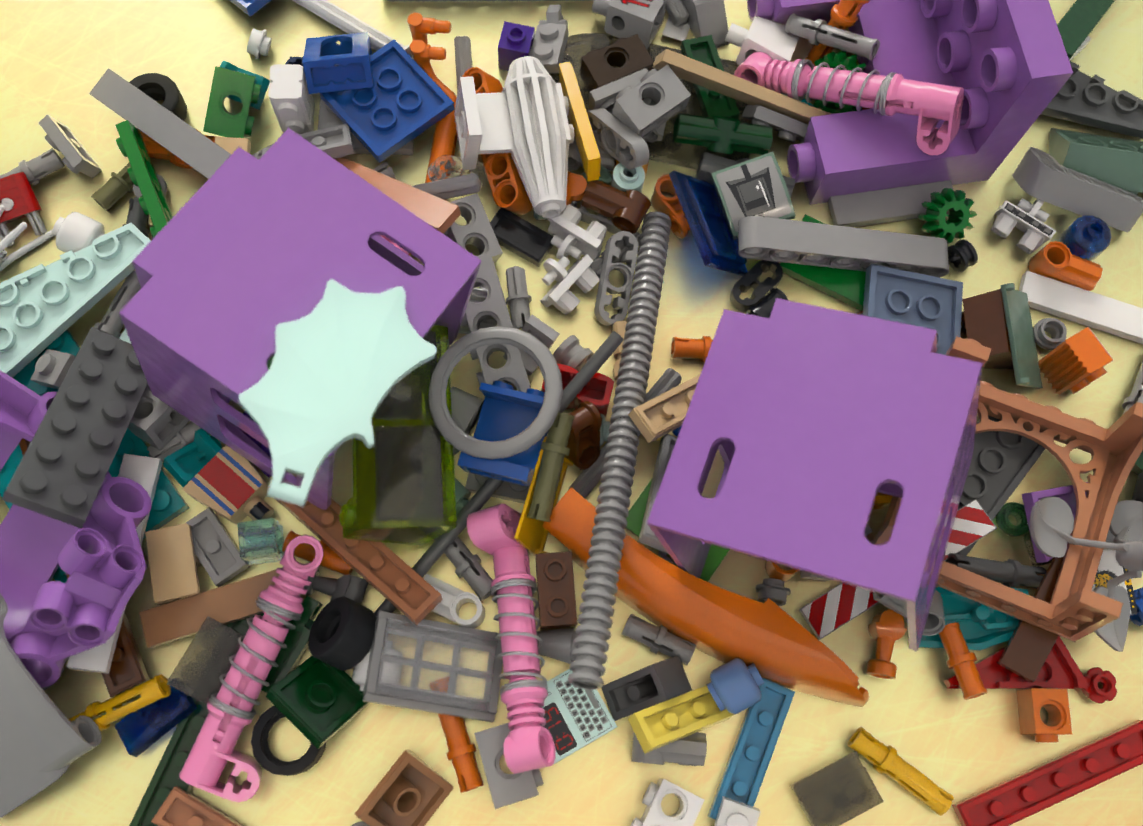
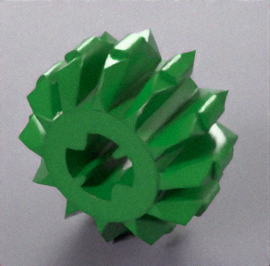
[918,188,977,243]

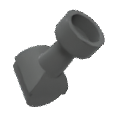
[304,570,368,605]

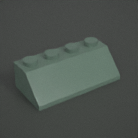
[1049,128,1143,195]

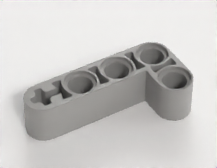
[1012,147,1143,232]

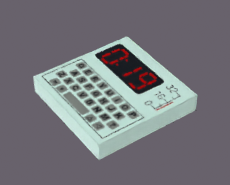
[542,669,617,764]

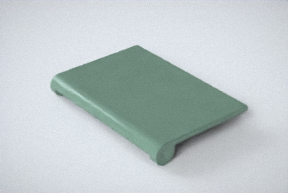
[1000,283,1043,389]

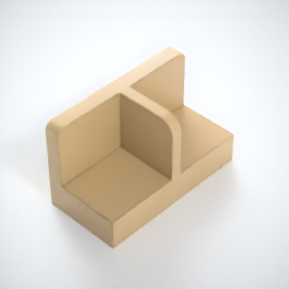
[145,523,202,605]

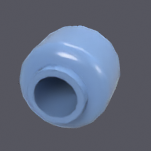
[707,658,765,714]

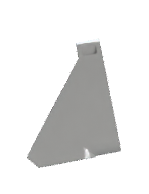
[0,594,102,818]

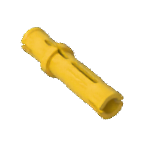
[68,674,171,732]
[848,727,954,816]

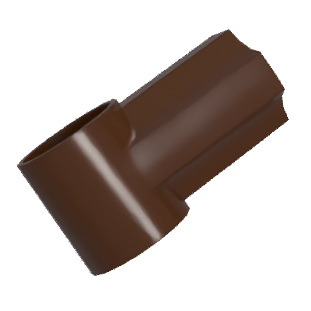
[581,180,651,234]

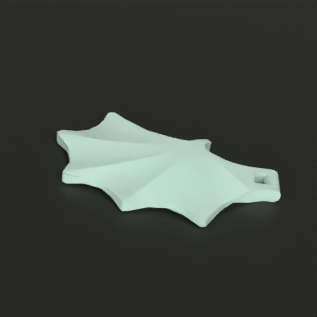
[239,279,437,507]

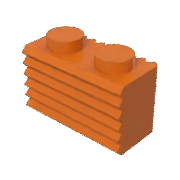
[1038,327,1113,395]

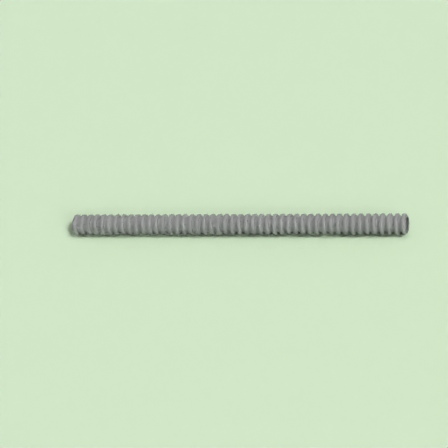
[568,212,672,690]

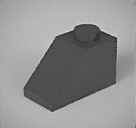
[601,656,692,721]

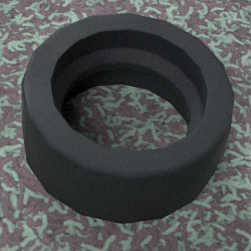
[251,706,326,776]

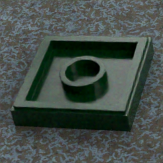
[265,656,370,749]

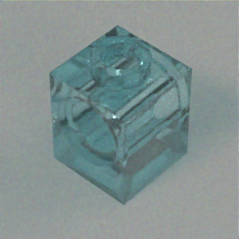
[237,518,284,566]

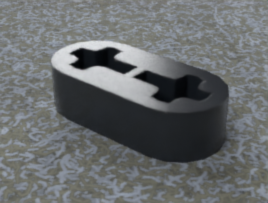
[730,260,783,312]

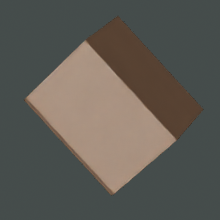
[355,750,454,826]

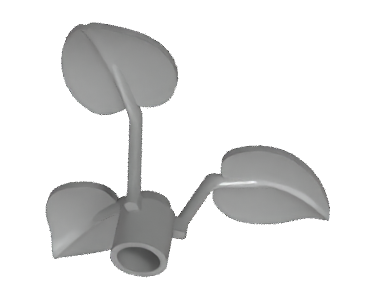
[1030,496,1143,652]

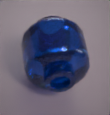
[1060,215,1112,261]

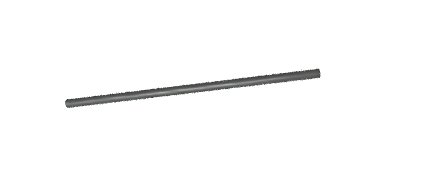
[374,331,624,617]

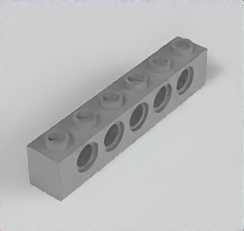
[461,252,531,393]

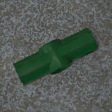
[673,113,773,155]

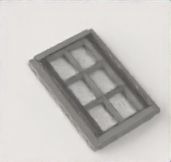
[363,611,502,722]

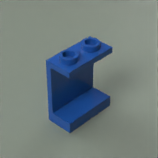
[457,381,548,487]

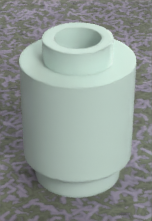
[611,163,645,193]

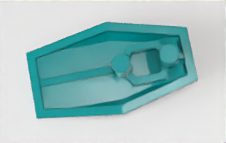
[906,587,1029,651]

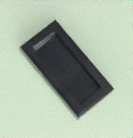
[490,208,554,267]

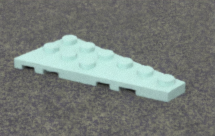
[0,223,151,378]

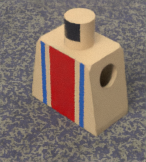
[182,445,274,526]

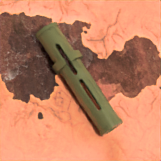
[527,412,575,522]

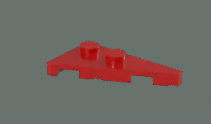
[943,636,1090,689]

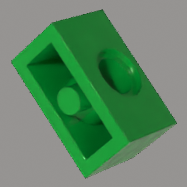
[203,66,261,138]

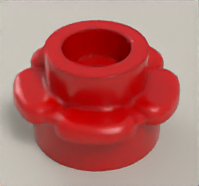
[1081,667,1117,703]

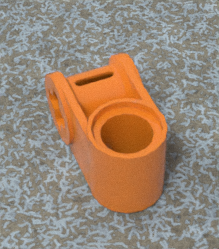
[651,174,709,239]

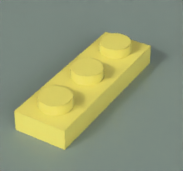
[628,685,735,754]

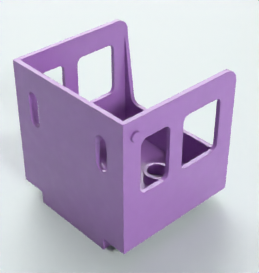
[119,128,482,510]
[647,298,982,651]

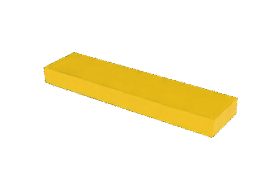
[559,62,601,182]

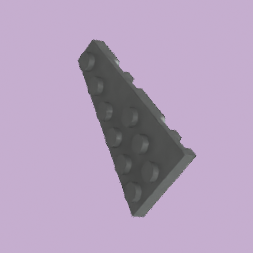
[1041,61,1143,139]

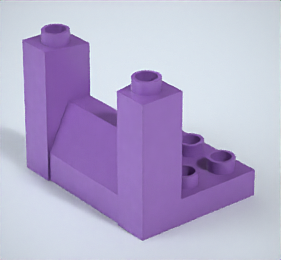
[747,0,1073,205]

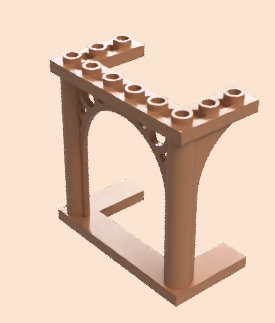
[871,336,1143,642]

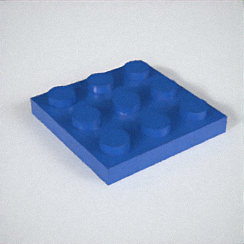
[319,39,455,163]

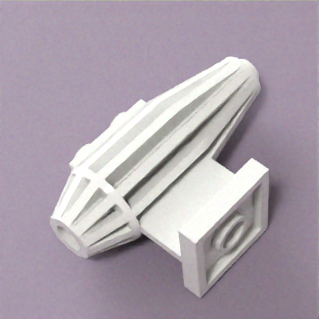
[454,56,574,218]

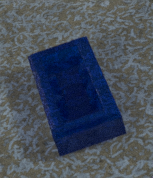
[115,677,197,757]

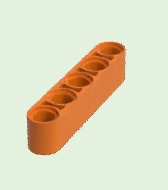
[463,67,533,215]

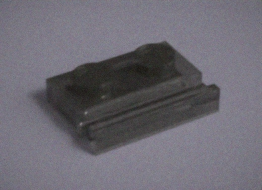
[166,616,244,704]
[790,751,884,826]

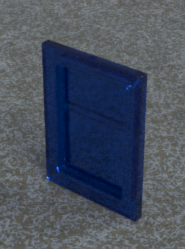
[669,171,748,276]

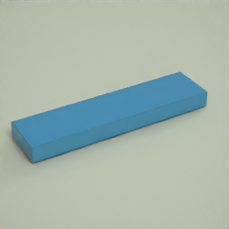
[708,677,795,820]

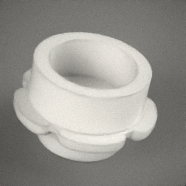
[247,29,272,59]

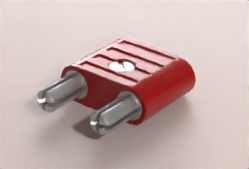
[0,172,47,247]

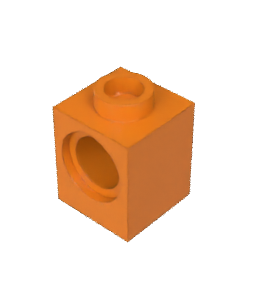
[1016,688,1072,742]

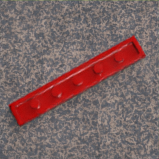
[952,720,1143,826]

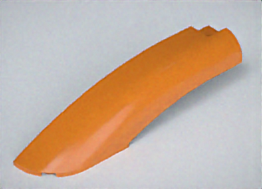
[542,487,869,707]

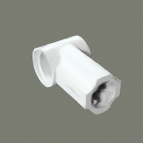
[423,573,485,629]

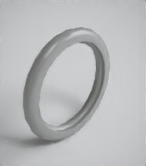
[428,326,563,459]

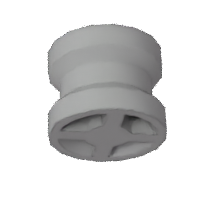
[553,335,594,371]

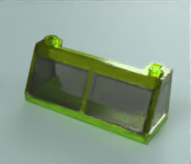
[339,325,457,546]

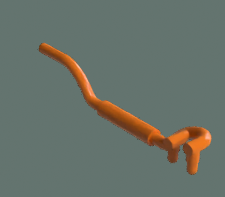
[407,12,458,256]

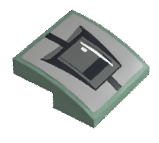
[711,152,796,239]

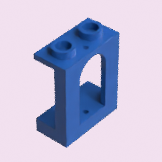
[302,32,373,94]

